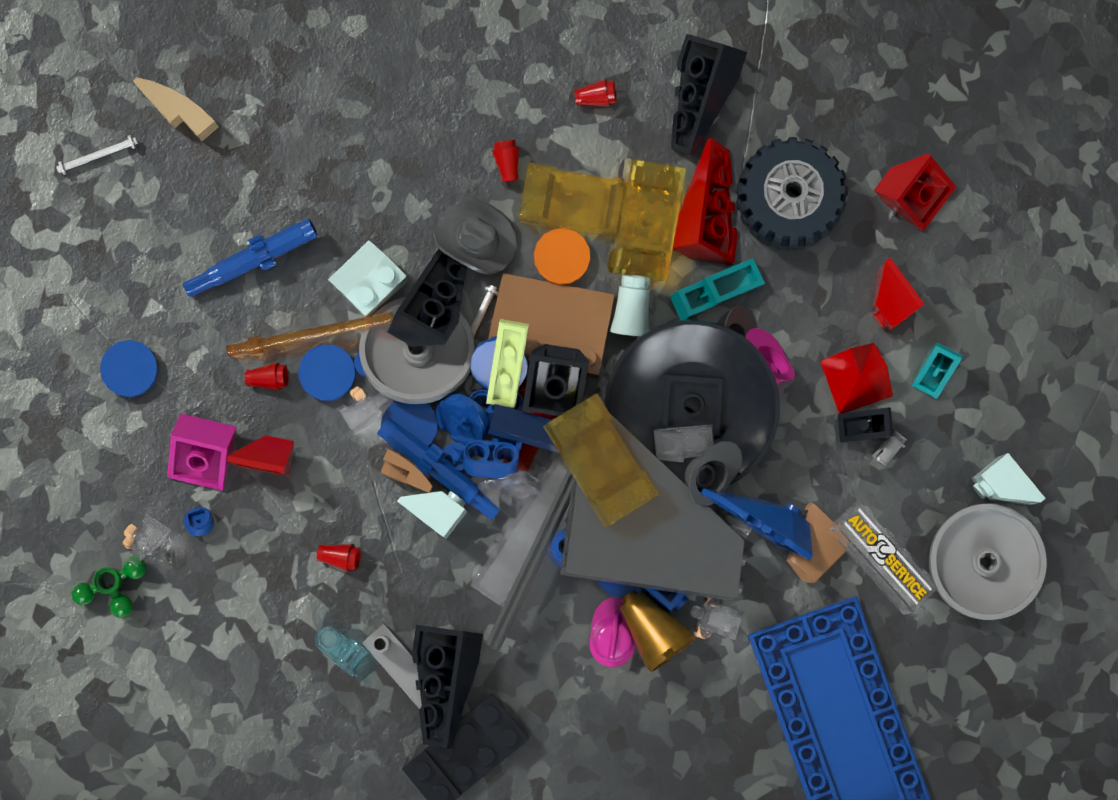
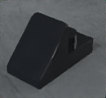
[838,407,893,443]

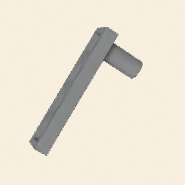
[362,624,422,709]

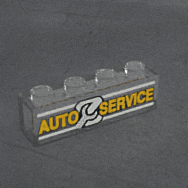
[827,502,937,615]

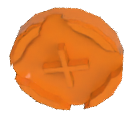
[534,228,590,285]

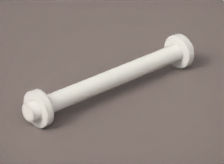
[56,135,138,175]
[471,285,498,338]

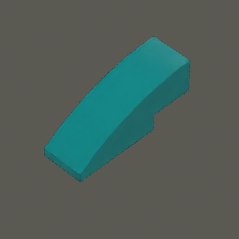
[670,258,765,320]

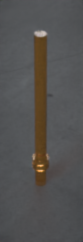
[226,312,394,356]

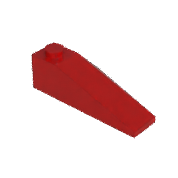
[672,139,737,265]

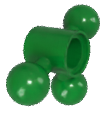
[71,556,147,618]

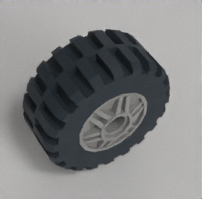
[736,137,848,251]

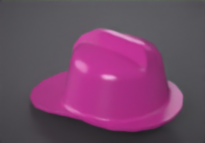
[746,328,795,386]
[590,598,636,667]

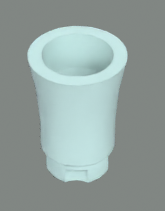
[610,274,651,336]

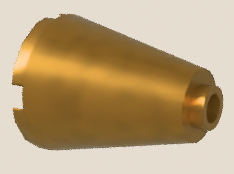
[620,590,696,673]

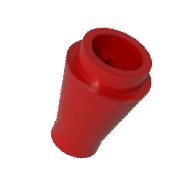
[574,79,617,107]
[492,140,519,182]
[245,362,289,391]
[317,544,361,572]

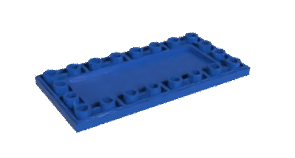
[747,596,931,800]

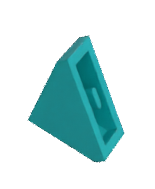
[912,342,963,399]

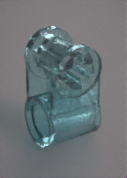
[315,626,371,676]

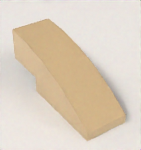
[133,77,219,141]

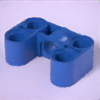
[463,390,523,479]

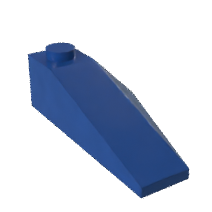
[701,488,813,560]

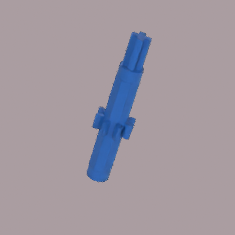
[183,218,318,297]
[377,417,502,521]

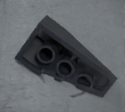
[671,33,747,156]
[387,248,467,347]
[412,625,483,749]

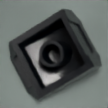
[522,344,589,421]

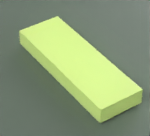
[486,319,529,409]

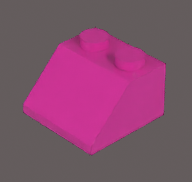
[167,413,236,491]

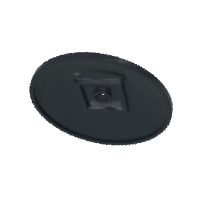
[605,320,780,485]

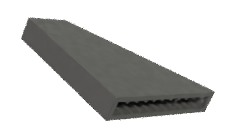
[560,398,747,601]

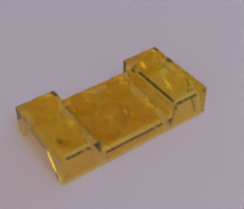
[607,158,686,282]
[519,163,641,241]
[543,394,659,527]

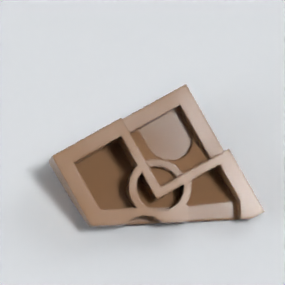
[381,449,432,493]
[787,503,852,583]

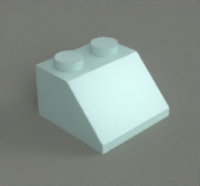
[328,240,408,320]
[971,453,1046,505]
[397,491,467,539]

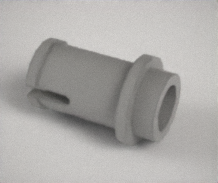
[872,429,907,467]
[718,508,752,538]

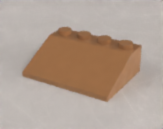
[488,273,614,378]

